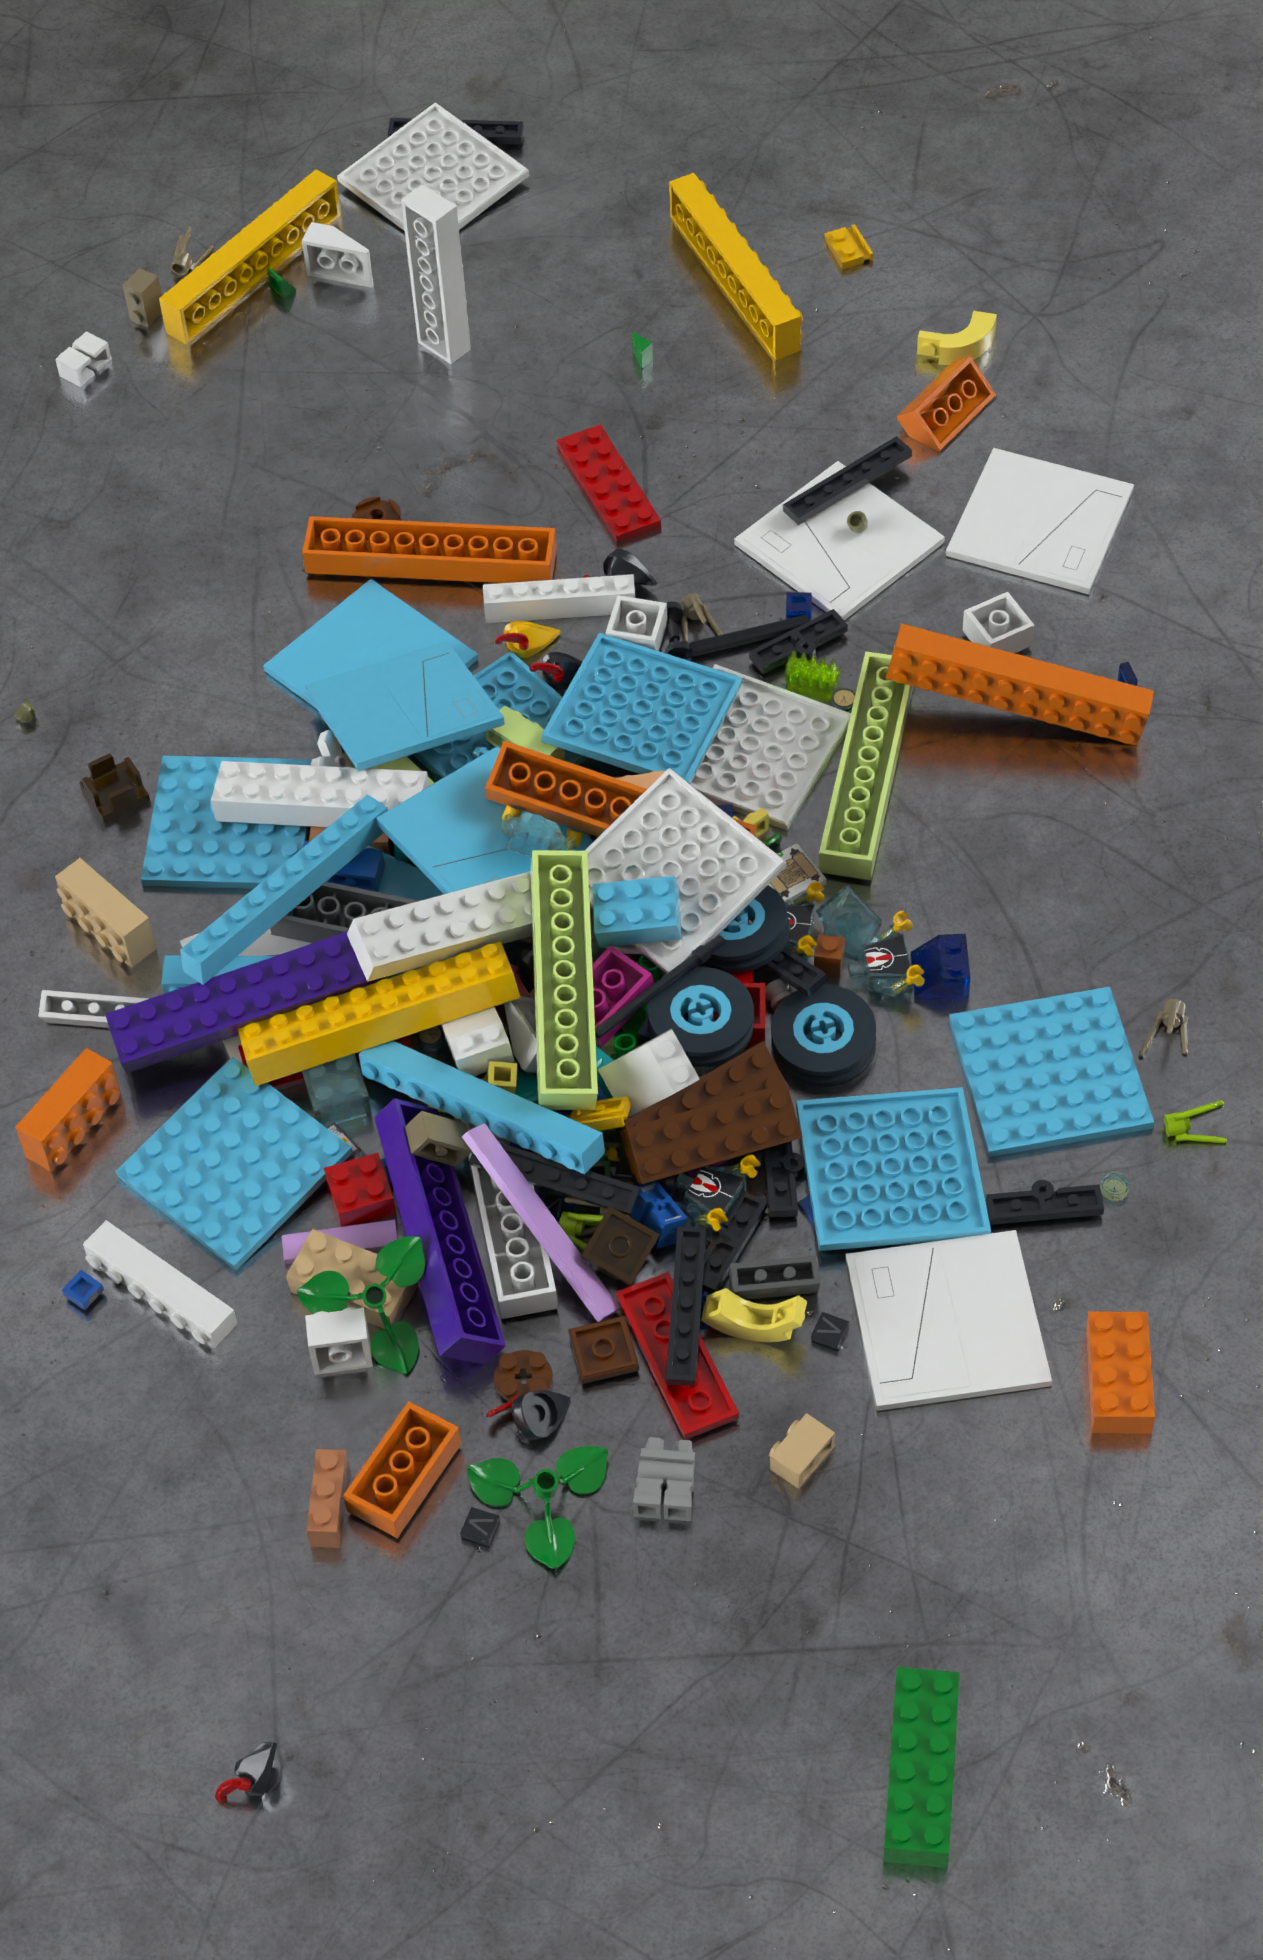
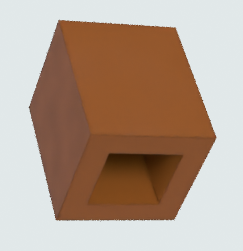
[814,934,845,978]

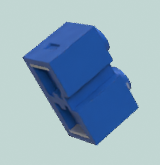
[629,1180,688,1249]

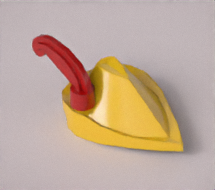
[495,621,561,658]

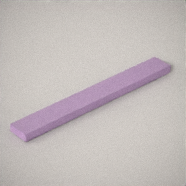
[462,1123,620,1322]

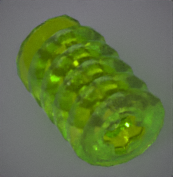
[785,650,841,692]

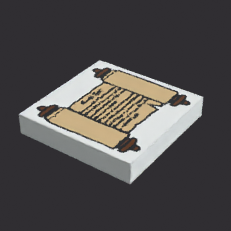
[769,844,826,905]

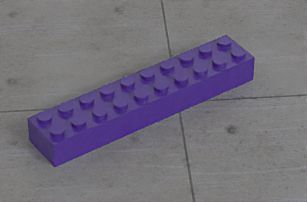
[105,932,387,1074]
[374,1098,506,1364]

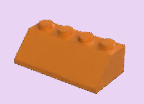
[896,356,996,452]

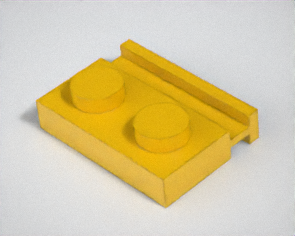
[824,224,873,270]
[570,1096,631,1131]

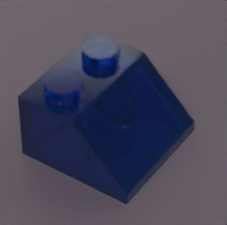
[910,934,971,999]

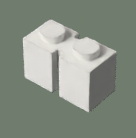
[55,331,111,387]

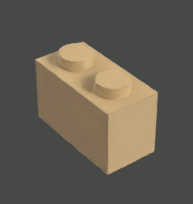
[769,1413,835,1489]

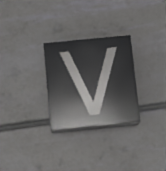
[811,1312,849,1350]
[460,1507,500,1546]

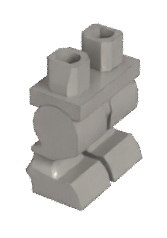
[633,1437,696,1521]

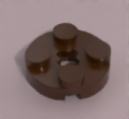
[352,496,402,521]
[494,1350,553,1402]

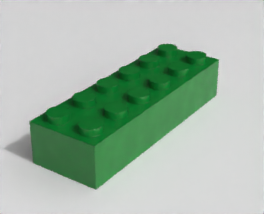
[883,1667,960,1868]

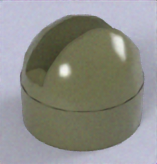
[847,511,868,533]
[13,700,36,723]

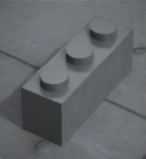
[728,1255,821,1300]

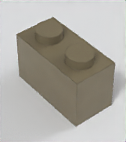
[123,268,162,328]
[405,1111,472,1167]

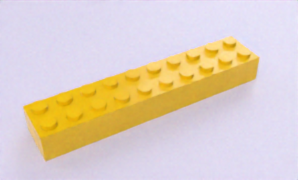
[159,170,341,345]
[669,173,803,360]
[238,941,521,1086]

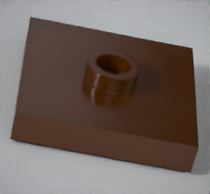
[568,1316,639,1384]

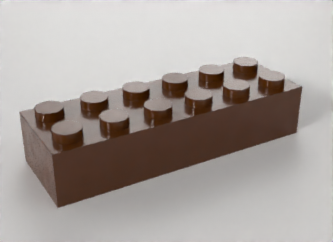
[616,1041,790,1137]
[619,1083,802,1186]

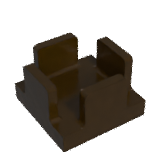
[79,753,150,823]
[581,1206,660,1286]

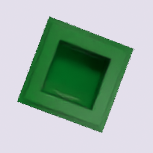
[267,268,296,298]
[632,332,653,368]

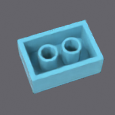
[593,875,682,948]

